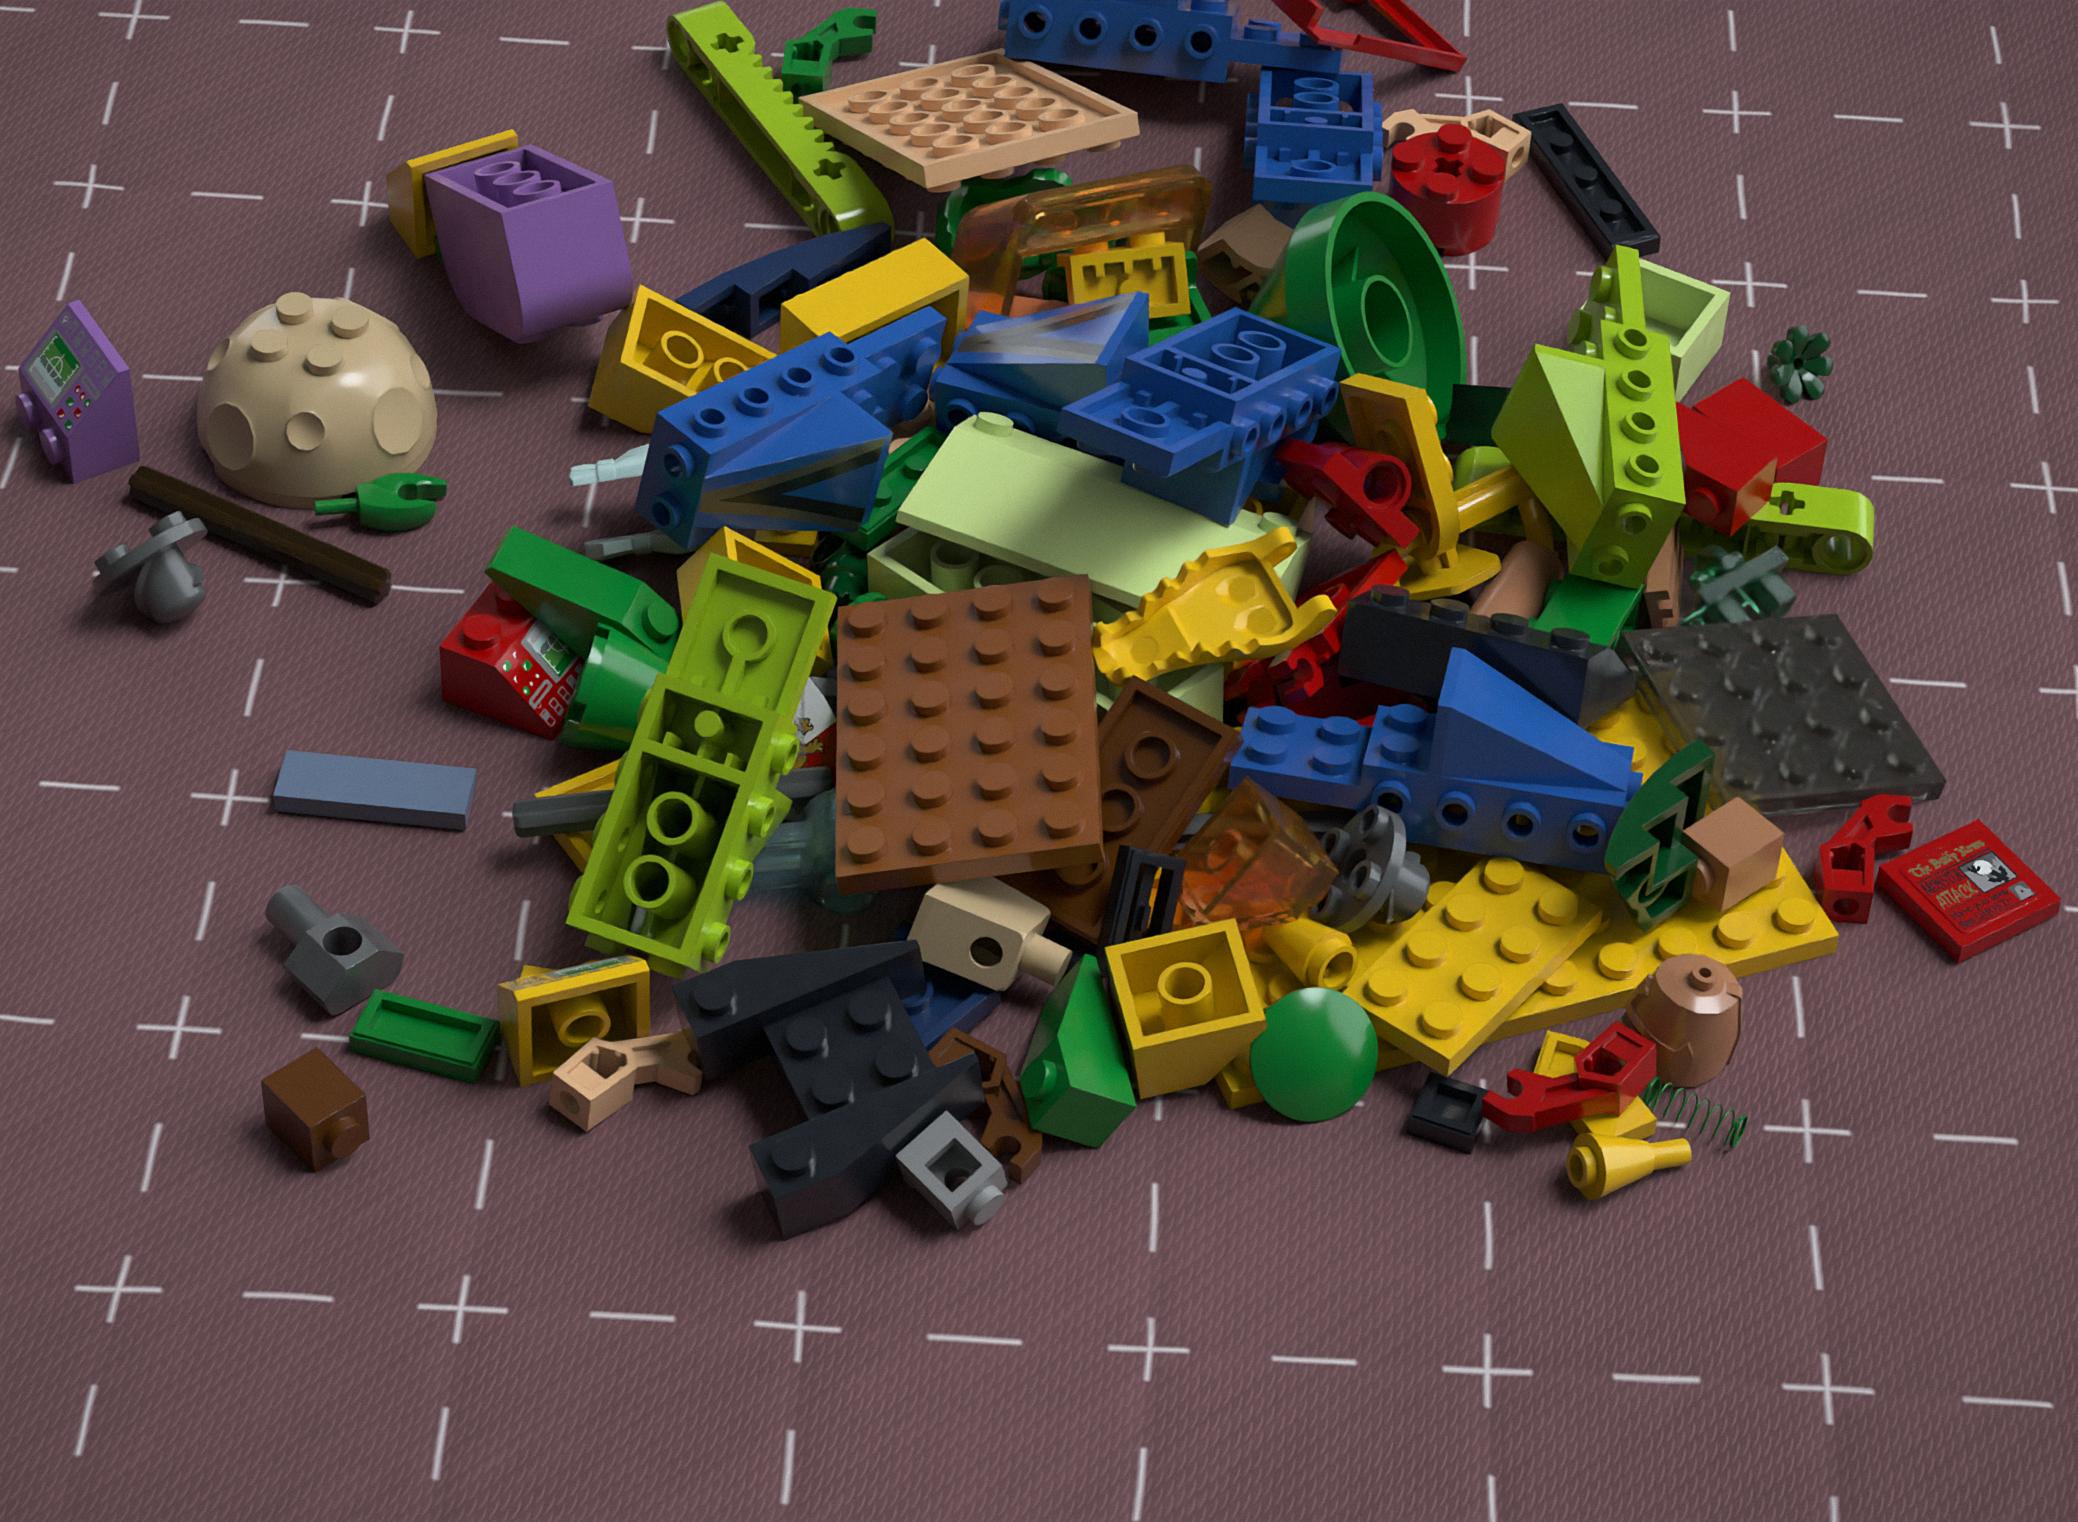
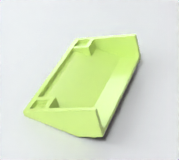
[895,412,1315,608]

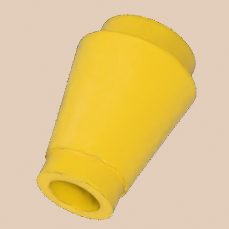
[1262,909,1358,991]

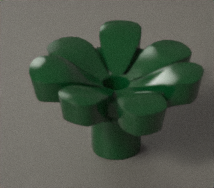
[1767,325,1833,403]

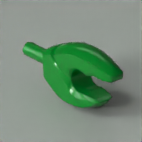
[314,473,447,532]

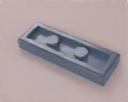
[273,750,477,830]

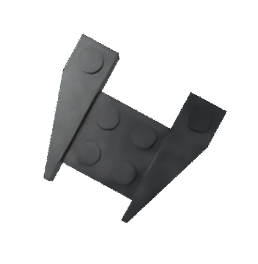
[672,939,985,1241]

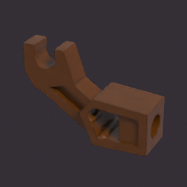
[928,1027,1042,1185]

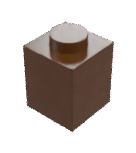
[261,1047,370,1173]

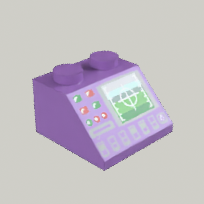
[15,300,141,484]

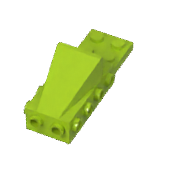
[1491,244,1686,590]
[565,552,837,981]

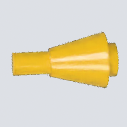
[1566,1132,1691,1200]

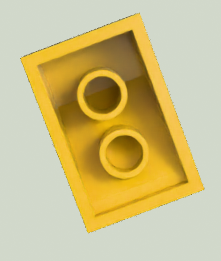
[588,284,778,434]

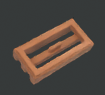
[1644,523,1684,637]

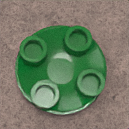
[1249,987,1378,1122]

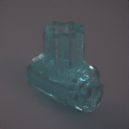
[749,787,878,916]

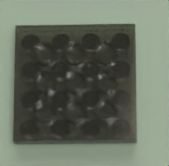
[1614,613,1947,817]

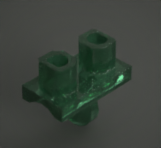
[1679,544,1797,649]

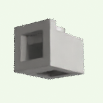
[896,1110,1008,1230]

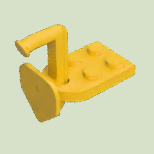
[1339,373,1558,601]

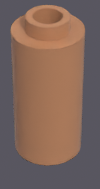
[1468,541,1564,620]

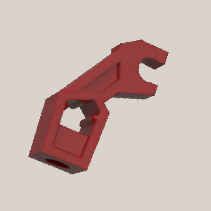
[1813,794,1913,924]
[1482,1021,1657,1134]

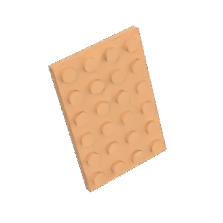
[798,48,1140,192]

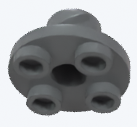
[92,511,208,624]
[1309,804,1430,933]

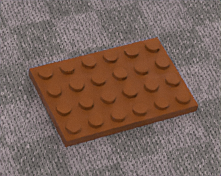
[835,574,1104,896]

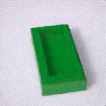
[349,989,501,1084]

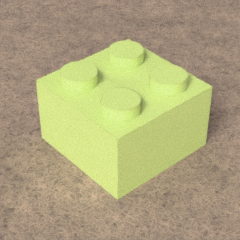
[1569,258,1730,402]

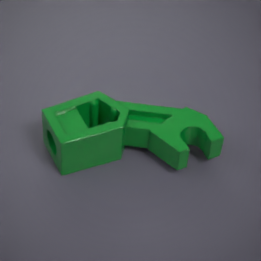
[781,7,877,104]

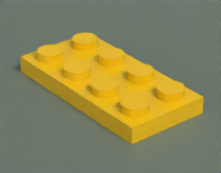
[1342,855,1603,1077]

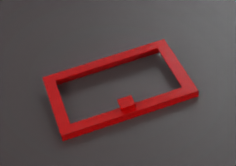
[1271,0,1467,72]

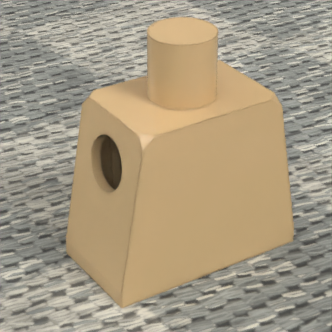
[907,876,1072,991]

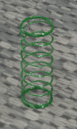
[1642,1076,1748,1148]

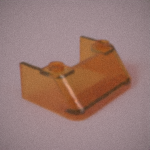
[950,164,1213,331]

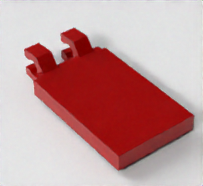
[1223,548,1408,726]

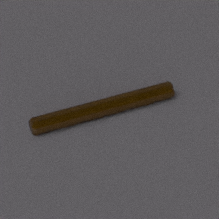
[128,465,392,603]

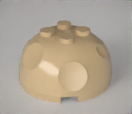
[196,292,438,509]

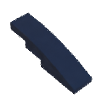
[675,222,891,339]

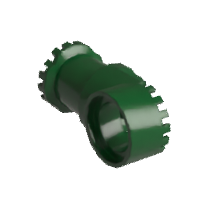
[810,533,873,635]

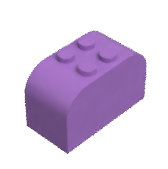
[424,144,633,343]

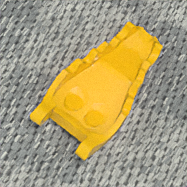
[1092,526,1338,688]

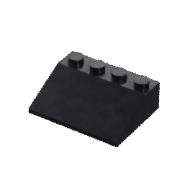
[1337,584,1639,729]

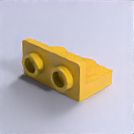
[1057,232,1191,319]

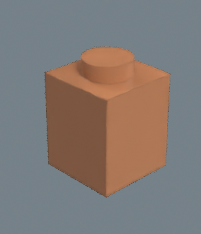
[1681,797,1785,913]

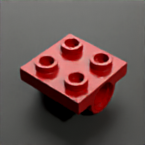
[1272,437,1421,549]

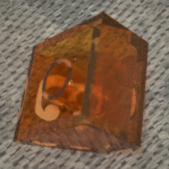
[1175,776,1339,930]

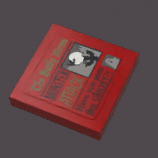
[1876,819,2062,963]

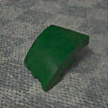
[1604,738,1716,932]

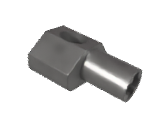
[265,885,404,1015]

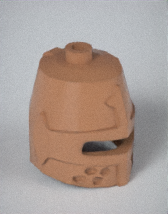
[1619,954,1742,1087]

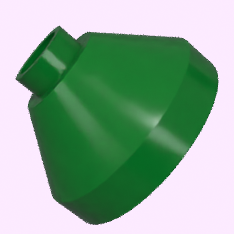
[1248,191,1467,446]

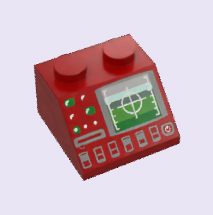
[439,580,585,741]

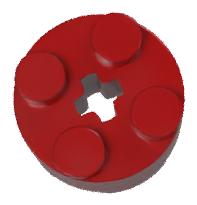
[1387,123,1505,256]

